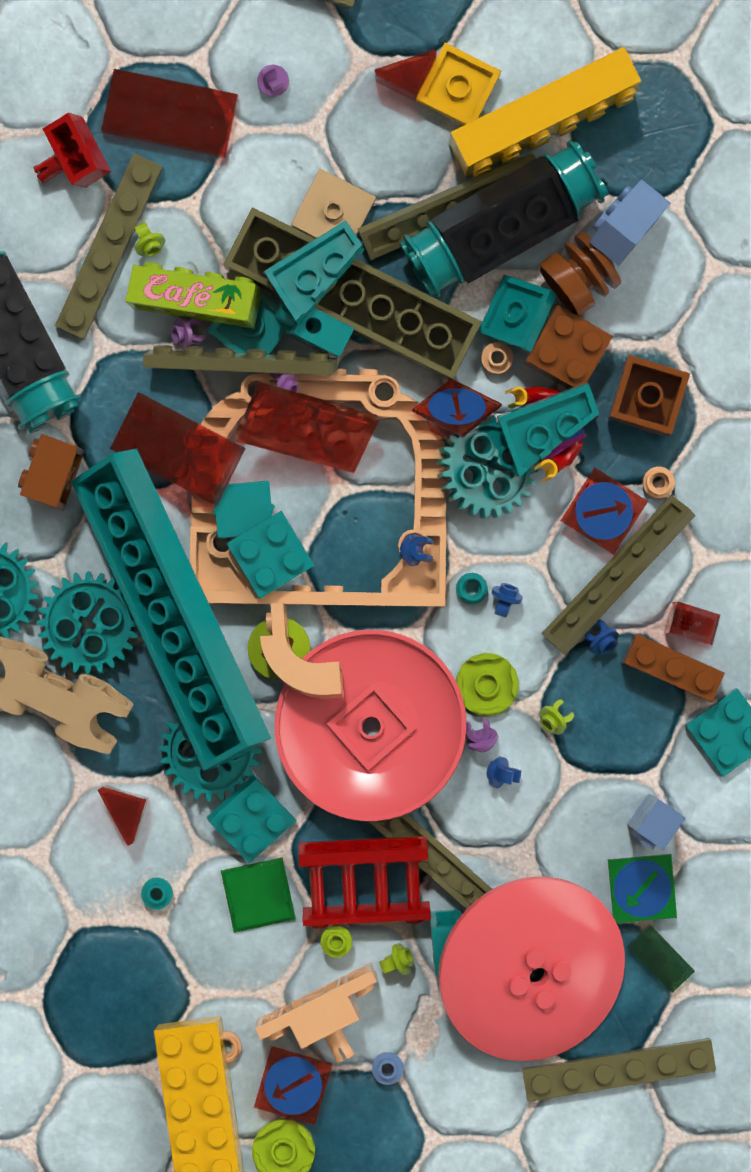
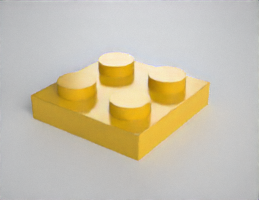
[416,43,502,125]

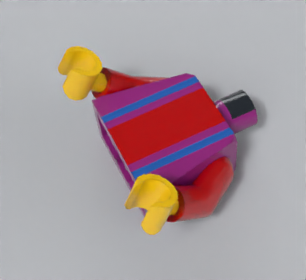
[505,386,598,483]

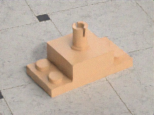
[255,963,377,1063]

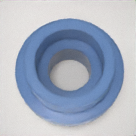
[372,1052,404,1085]

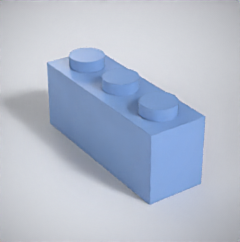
[589,179,671,266]
[627,793,686,851]

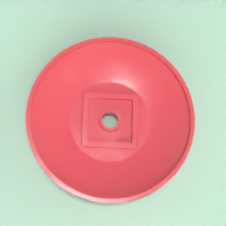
[275,630,467,822]
[438,877,625,1061]

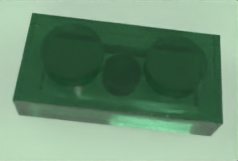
[627,924,695,993]

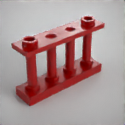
[298,836,431,929]

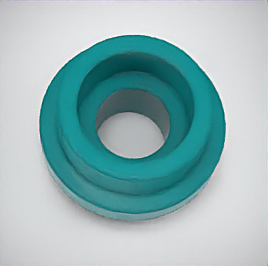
[456,573,488,604]
[141,877,173,910]

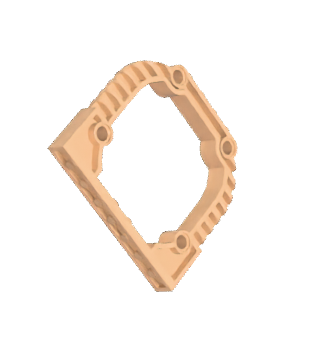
[190,369,447,607]

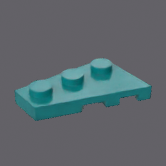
[264,220,364,326]
[497,383,599,477]

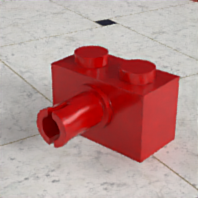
[34,113,111,188]

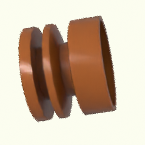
[538,231,622,317]

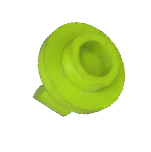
[134,222,166,257]
[539,699,574,735]
[320,925,352,958]
[379,943,414,975]

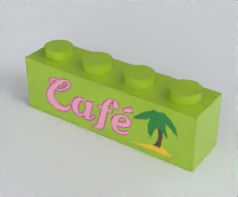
[125,262,262,329]

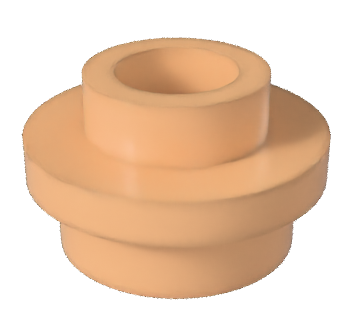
[481,342,513,374]
[643,467,675,498]
[223,1031,242,1063]

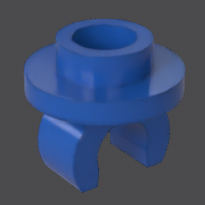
[400,534,434,566]
[491,583,523,618]
[584,619,619,654]
[486,756,522,788]

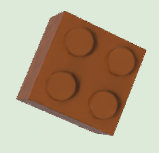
[524,305,613,389]
[607,355,690,437]
[18,434,85,510]

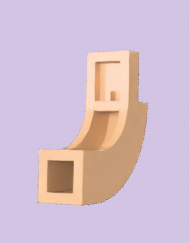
[260,602,344,699]

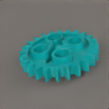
[436,415,539,519]
[0,542,39,639]
[36,571,139,675]
[159,711,263,802]

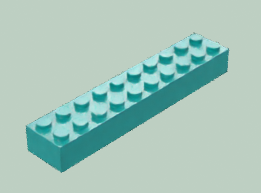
[70,449,271,771]

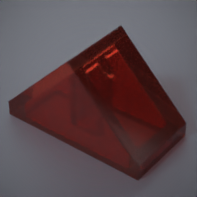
[374,50,437,102]
[664,602,720,645]
[97,785,149,846]

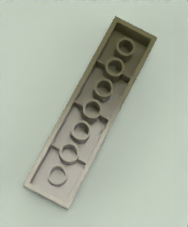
[223,207,482,382]

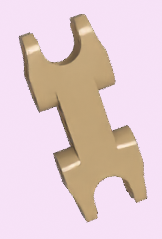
[0,637,134,754]

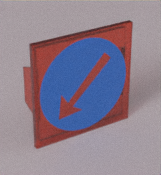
[412,380,502,440]
[560,467,648,555]
[254,1046,333,1125]

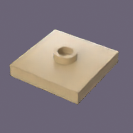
[291,169,376,239]

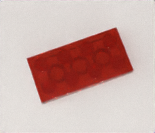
[101,69,239,158]
[235,382,379,473]
[110,392,246,505]

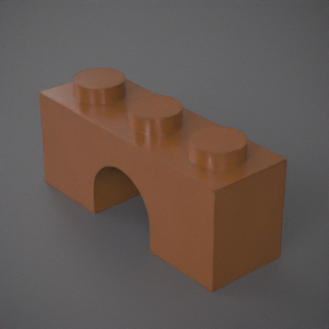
[621,634,725,702]

